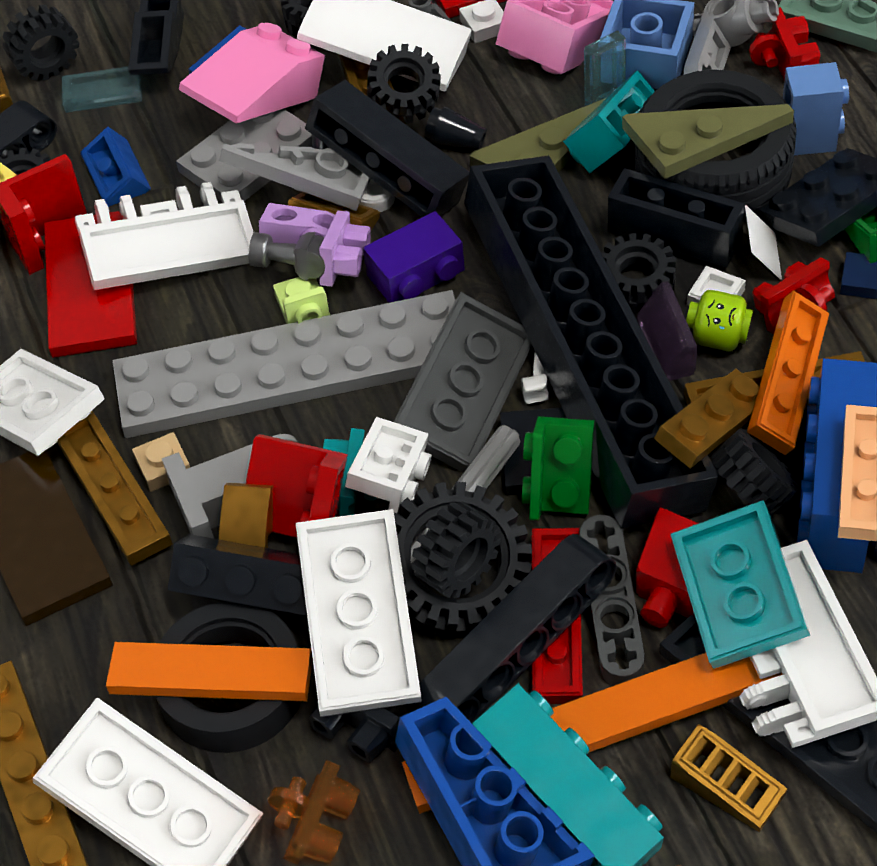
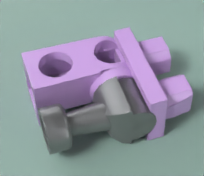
[249,203,371,287]

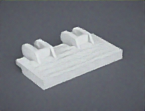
[75,182,254,290]
[739,540,877,748]

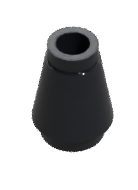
[424,106,487,150]

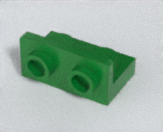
[522,416,595,521]

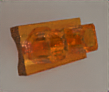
[268,760,360,865]

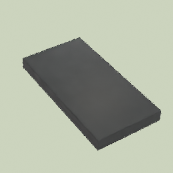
[393,292,532,473]

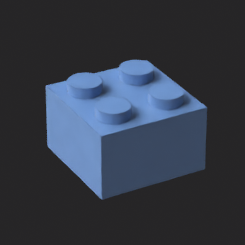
[598,0,694,89]

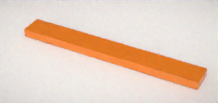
[401,653,783,814]

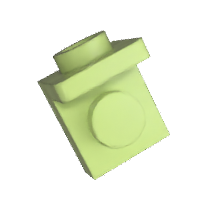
[273,277,330,324]

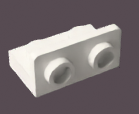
[345,417,432,514]

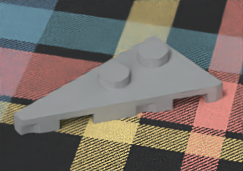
[219,143,371,211]

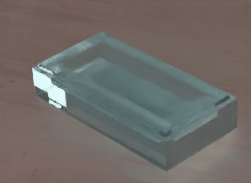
[584,30,626,106]
[62,66,142,113]

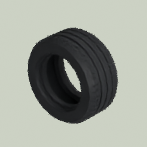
[635,69,797,221]

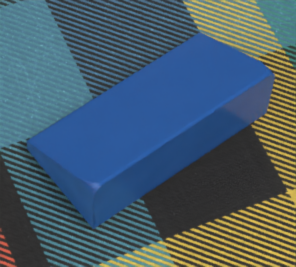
[80,127,151,207]

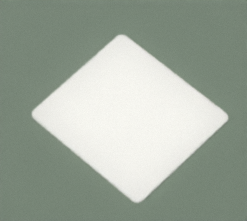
[745,205,782,280]

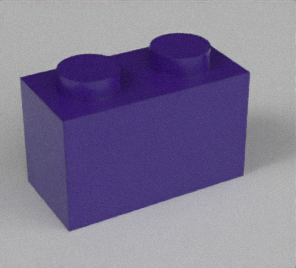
[363,211,465,303]

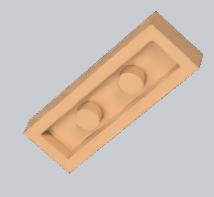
[838,405,877,541]

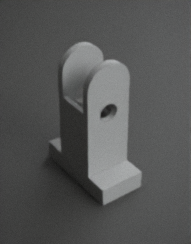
[162,434,298,539]

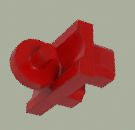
[749,7,820,81]
[752,257,835,334]

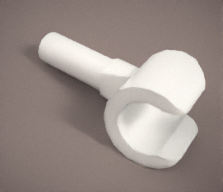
[521,352,549,404]

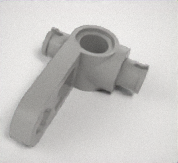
[684,0,779,75]

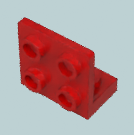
[0,154,87,275]
[246,434,348,537]

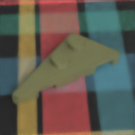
[470,98,606,173]
[622,104,794,179]

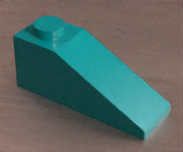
[563,70,655,173]

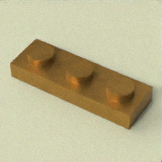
[654,369,759,469]

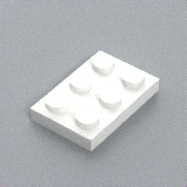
[0,349,105,456]

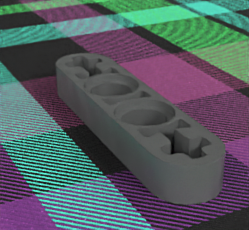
[580,515,644,686]

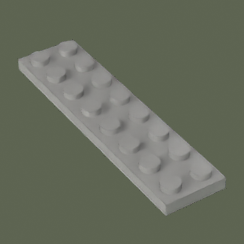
[113,290,455,438]

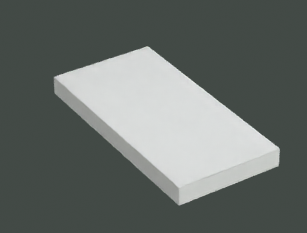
[296,509,421,717]
[33,698,263,866]

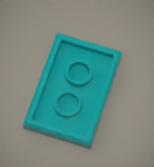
[670,500,811,669]

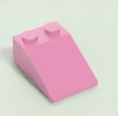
[496,0,613,74]
[179,23,325,124]

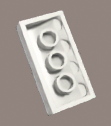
[297,0,472,92]

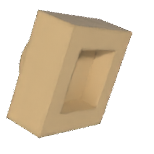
[132,432,190,492]

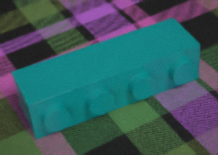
[472,683,664,866]

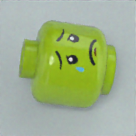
[685,290,753,352]

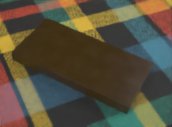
[0,450,113,626]

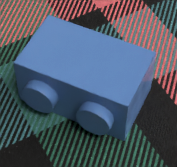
[783,62,849,155]

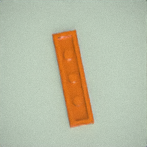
[747,290,829,455]
[106,642,313,701]

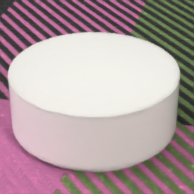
[360,179,395,212]

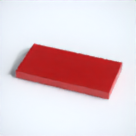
[44,211,137,358]

